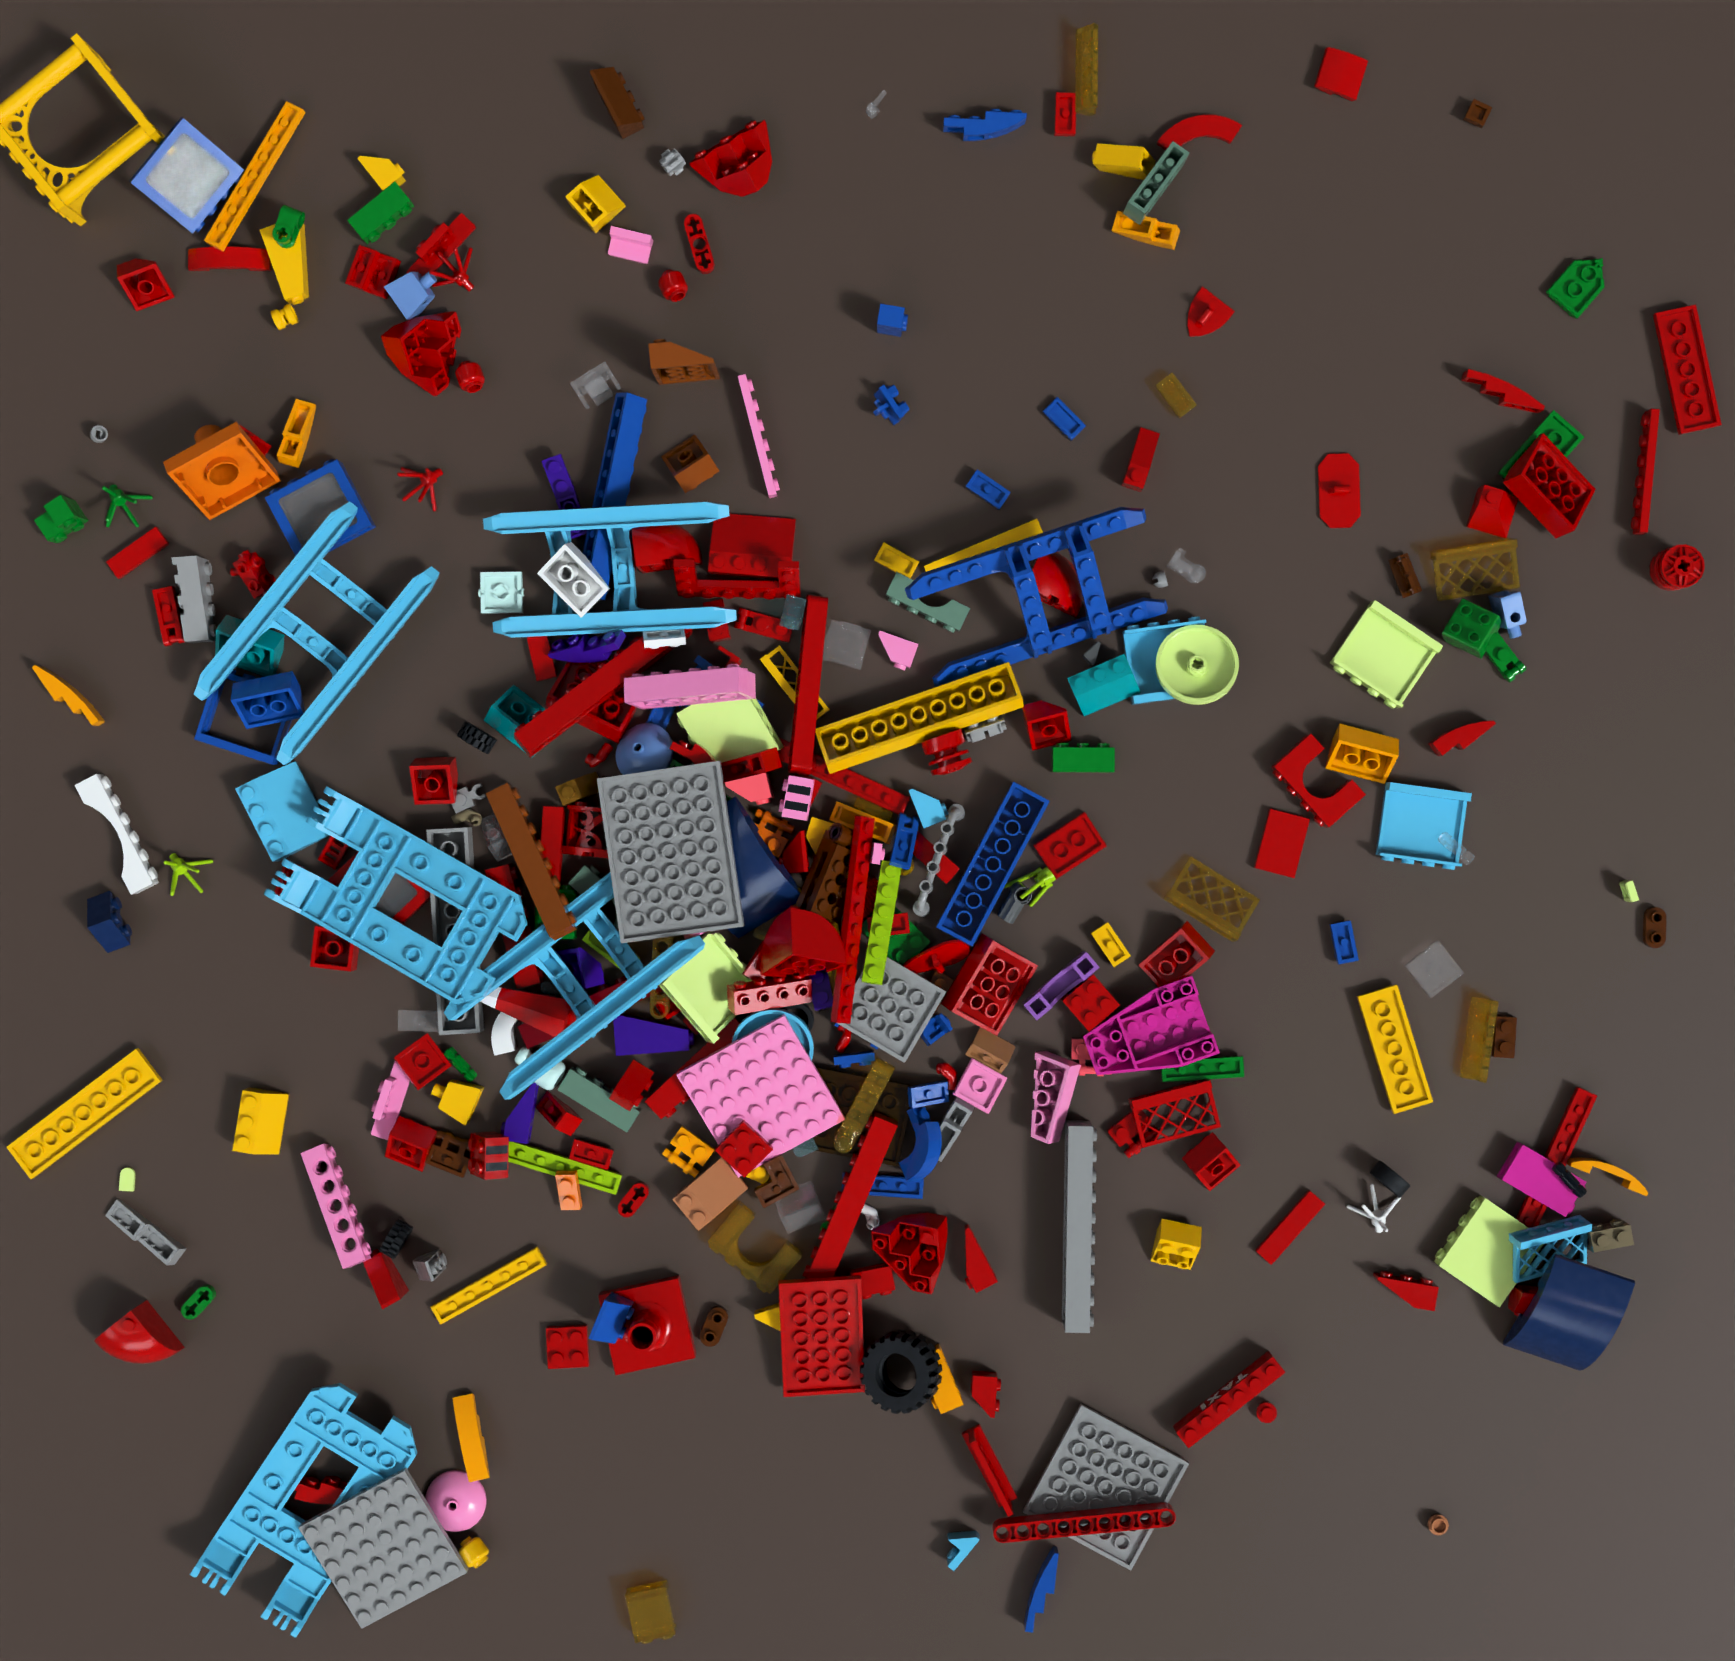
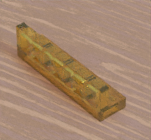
[1075,23,1098,116]
[1460,997,1499,1083]

